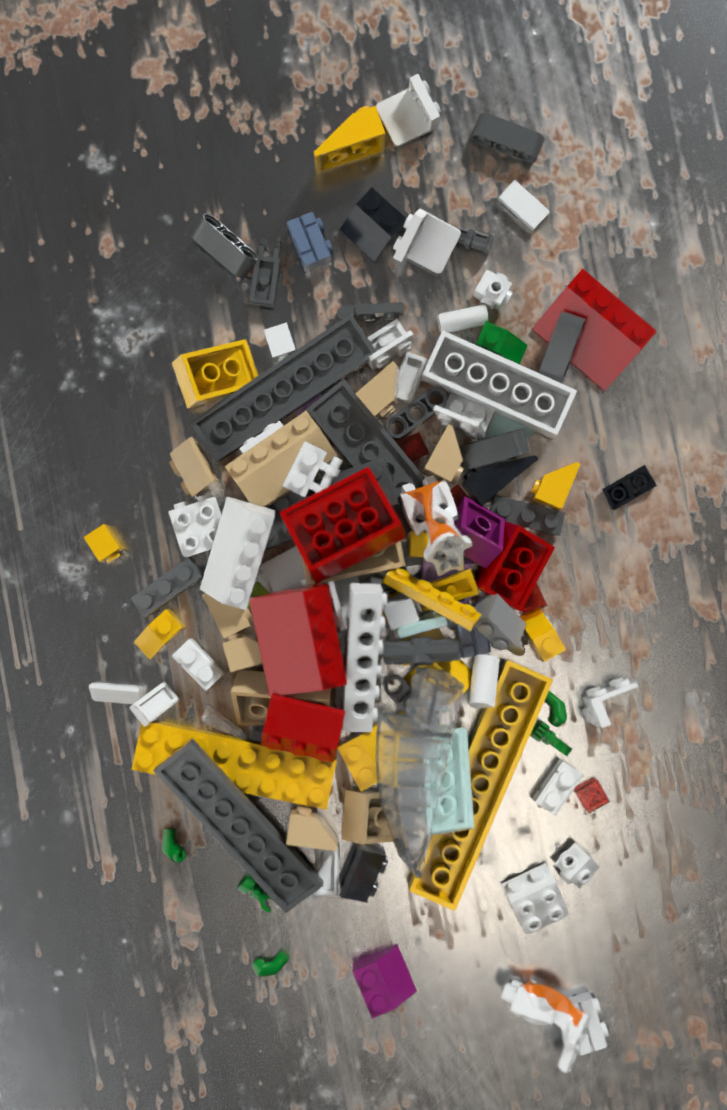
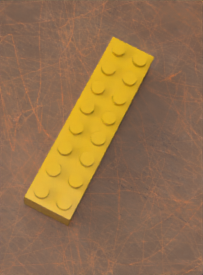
[131,720,337,810]

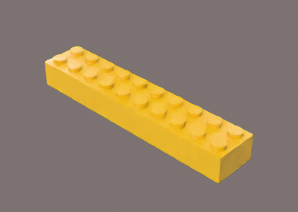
[408,659,553,911]

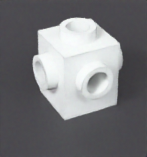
[473,269,513,310]
[554,843,600,888]

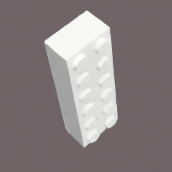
[421,330,577,439]

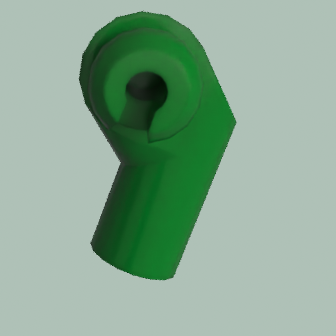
[544,690,567,727]
[162,827,186,863]
[252,950,290,977]

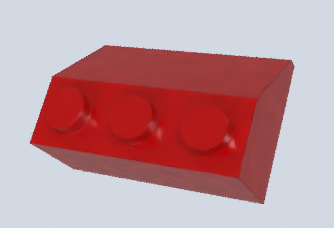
[474,521,555,612]
[261,694,346,762]

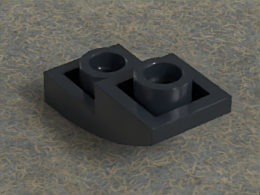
[602,465,657,510]

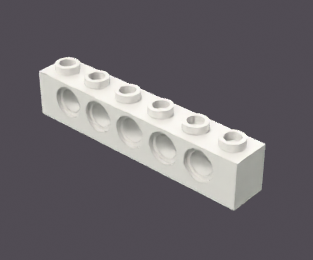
[341,583,387,732]

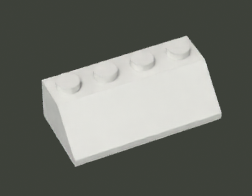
[200,496,275,610]

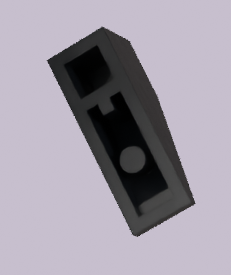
[462,455,538,506]

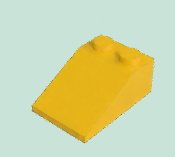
[314,106,385,174]
[172,339,259,409]
[337,710,422,792]

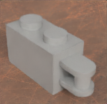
[475,594,529,656]

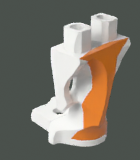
[400,475,472,576]
[501,980,590,1073]

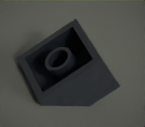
[339,187,407,263]
[339,844,388,903]

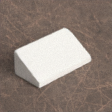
[89,682,143,704]

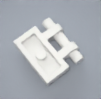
[283,441,343,497]

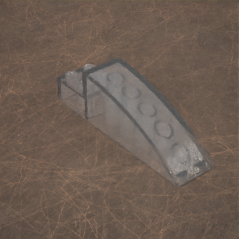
[376,667,464,878]

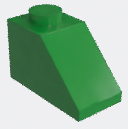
[476,321,528,365]

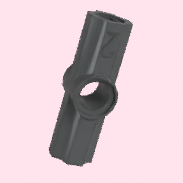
[383,637,460,666]

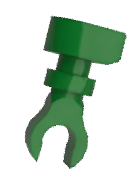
[530,720,572,757]
[237,873,275,912]

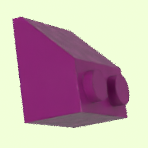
[454,496,505,568]
[352,944,417,1019]

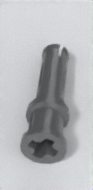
[452,225,495,256]

